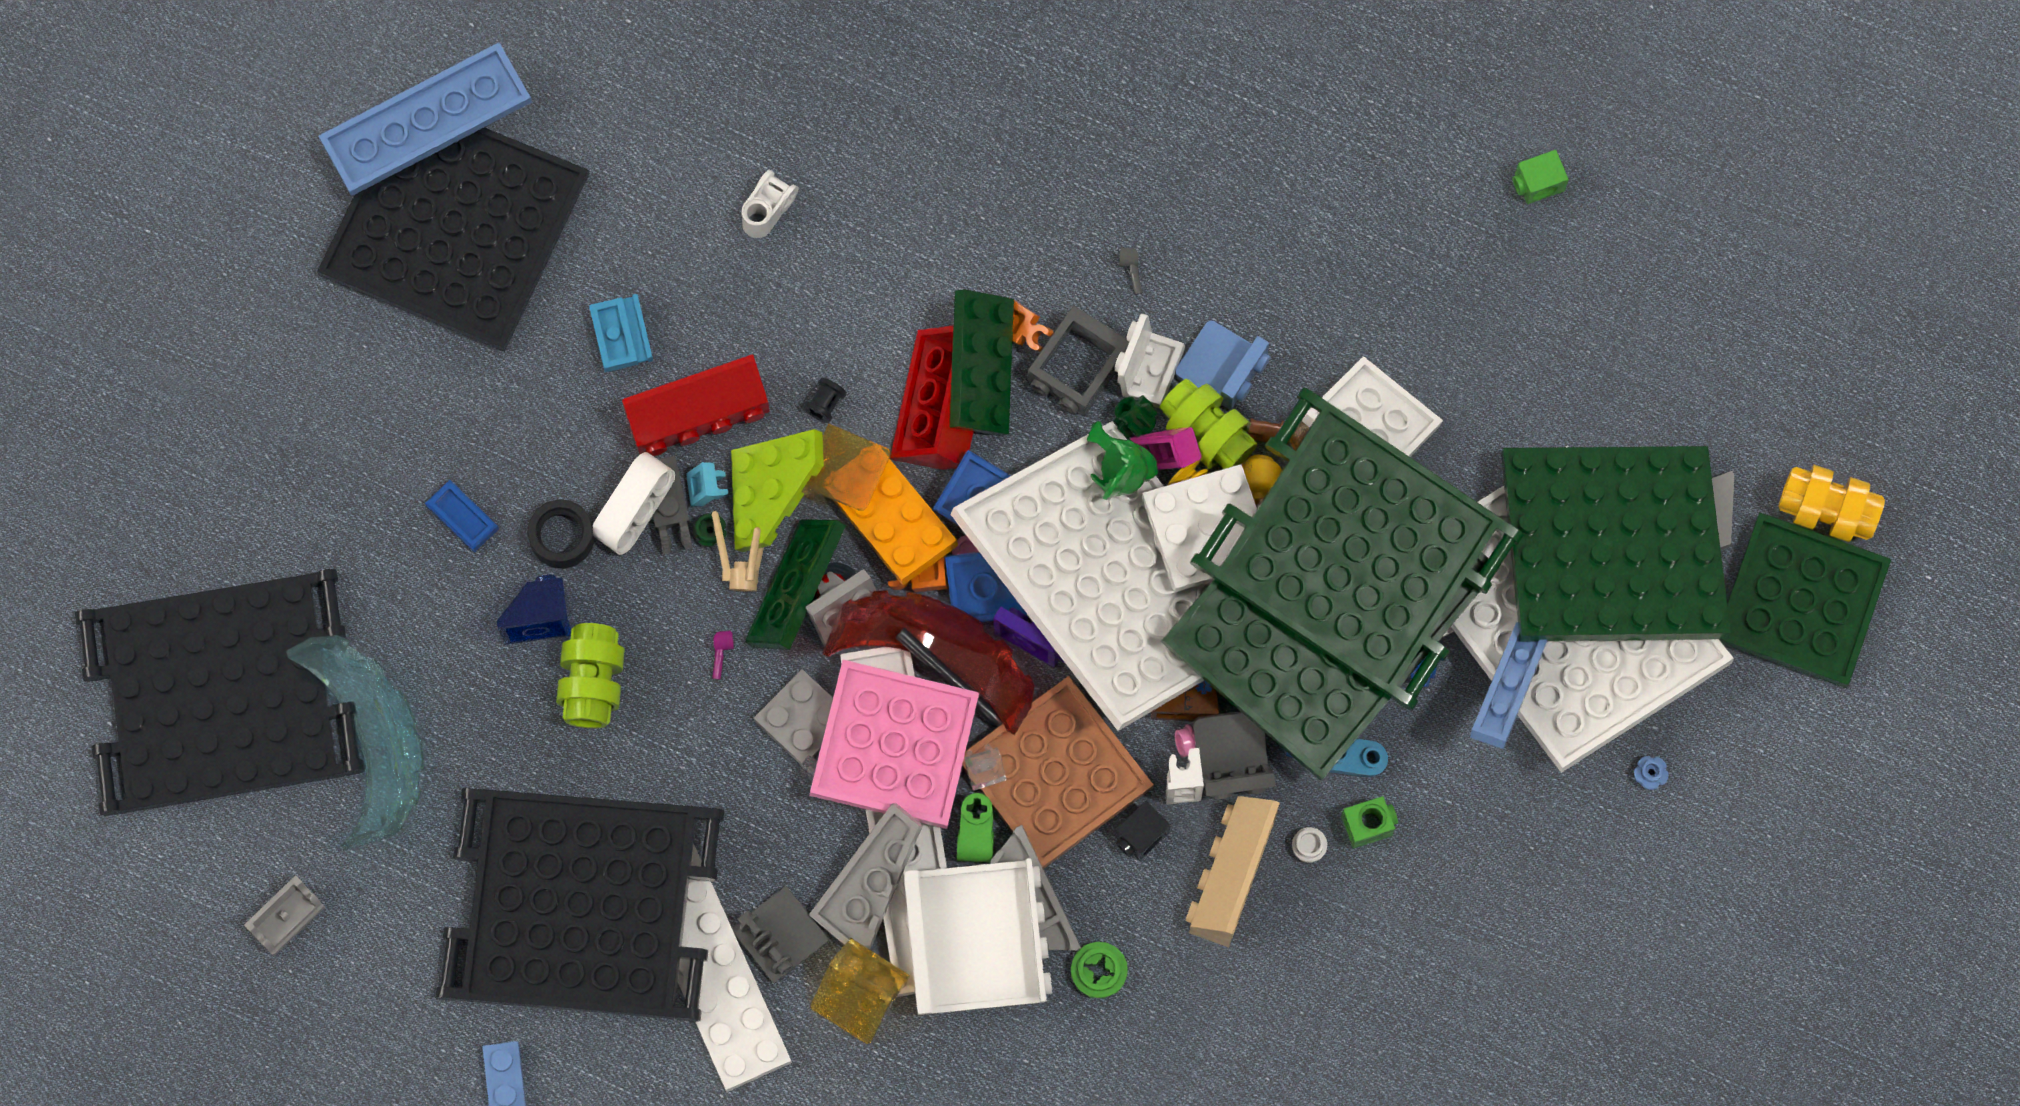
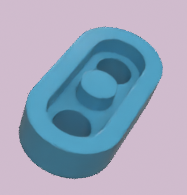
[1329,739,1388,778]

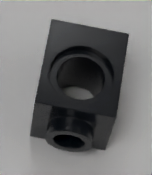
[1115,801,1171,861]

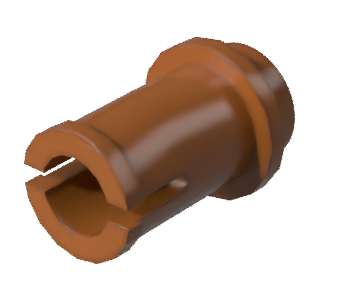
[1247,418,1289,445]

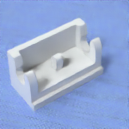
[1165,748,1204,805]

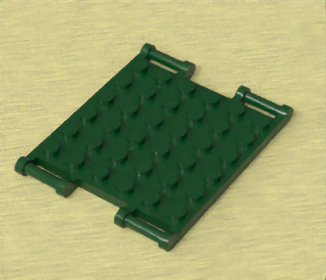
[1190,388,1524,711]

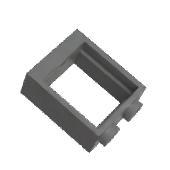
[1028,305,1130,417]

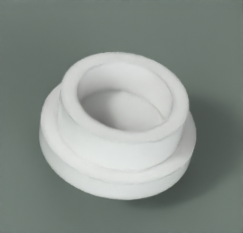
[1292,827,1327,863]

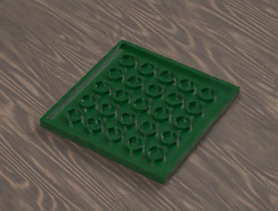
[1501,446,1731,642]

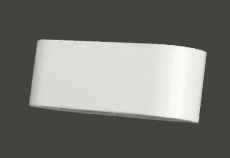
[593,452,675,555]

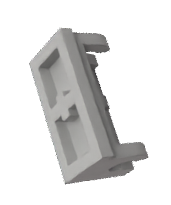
[244,875,325,957]

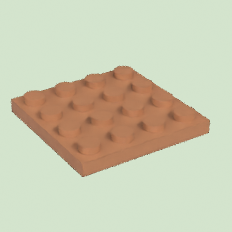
[962,676,1154,869]

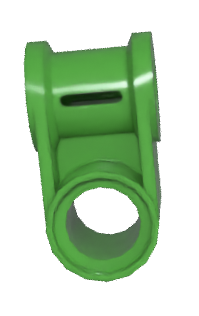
[957,793,994,863]

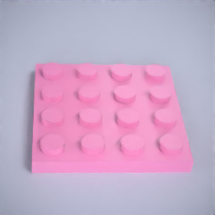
[809,660,979,829]

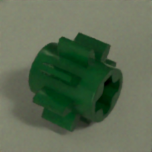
[1113,395,1157,438]

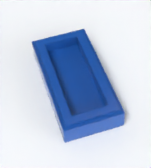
[425,480,499,553]

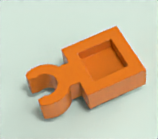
[1012,300,1054,352]
[887,555,949,592]

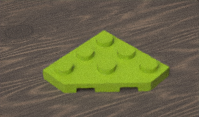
[731,429,824,552]

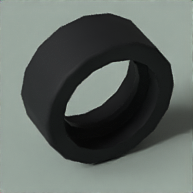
[527,499,595,569]

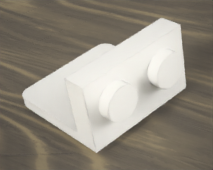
[1115,314,1185,408]

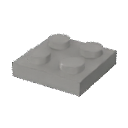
[753,669,833,768]

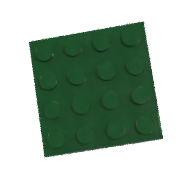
[1719,512,1891,689]

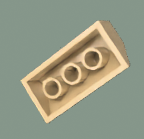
[1185,796,1280,947]

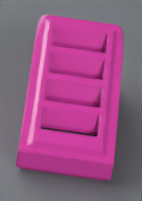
[1129,427,1201,470]

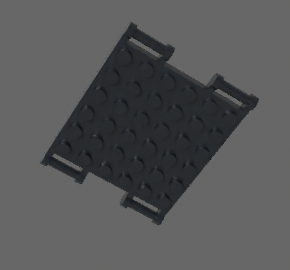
[75,569,365,816]
[435,788,725,1022]

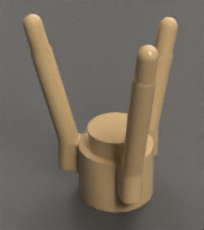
[712,511,764,592]

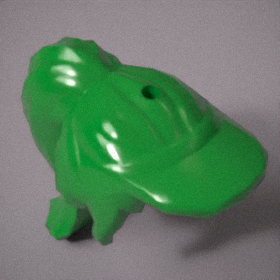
[1087,420,1158,500]

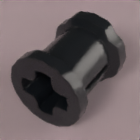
[803,378,846,423]

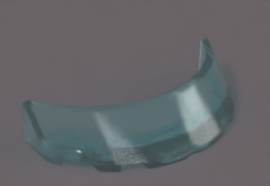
[286,635,424,851]

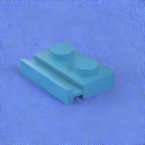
[589,294,653,372]

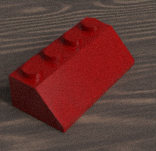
[890,325,974,470]
[622,354,770,456]

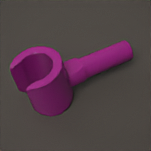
[712,631,734,680]

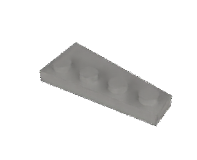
[809,803,923,959]

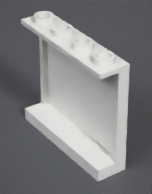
[903,858,1052,1015]

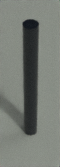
[895,627,1007,729]

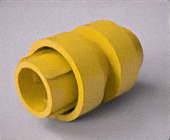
[1778,464,1885,542]

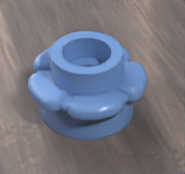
[1634,756,1669,790]

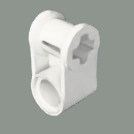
[742,170,799,238]

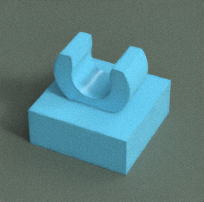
[686,463,728,506]

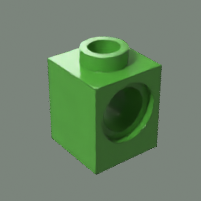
[1512,150,1569,204]
[1341,796,1398,849]

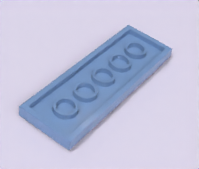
[319,42,532,196]

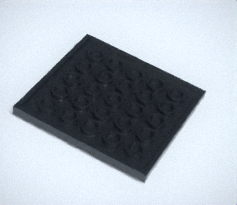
[317,127,589,352]

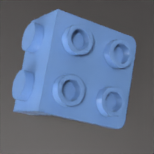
[1175,321,1271,410]

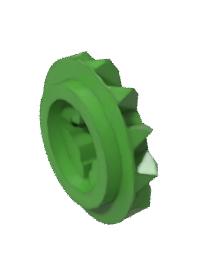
[1071,942,1128,999]

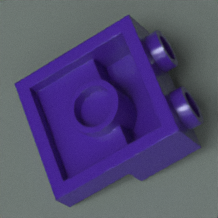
[993,606,1064,668]

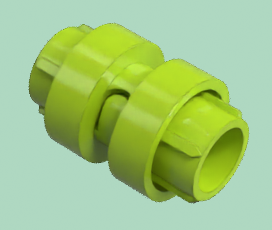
[1159,378,1257,469]
[556,623,625,728]

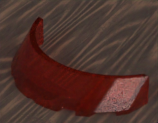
[822,590,1035,735]

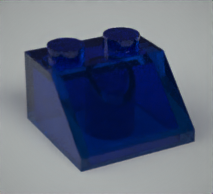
[497,575,573,645]

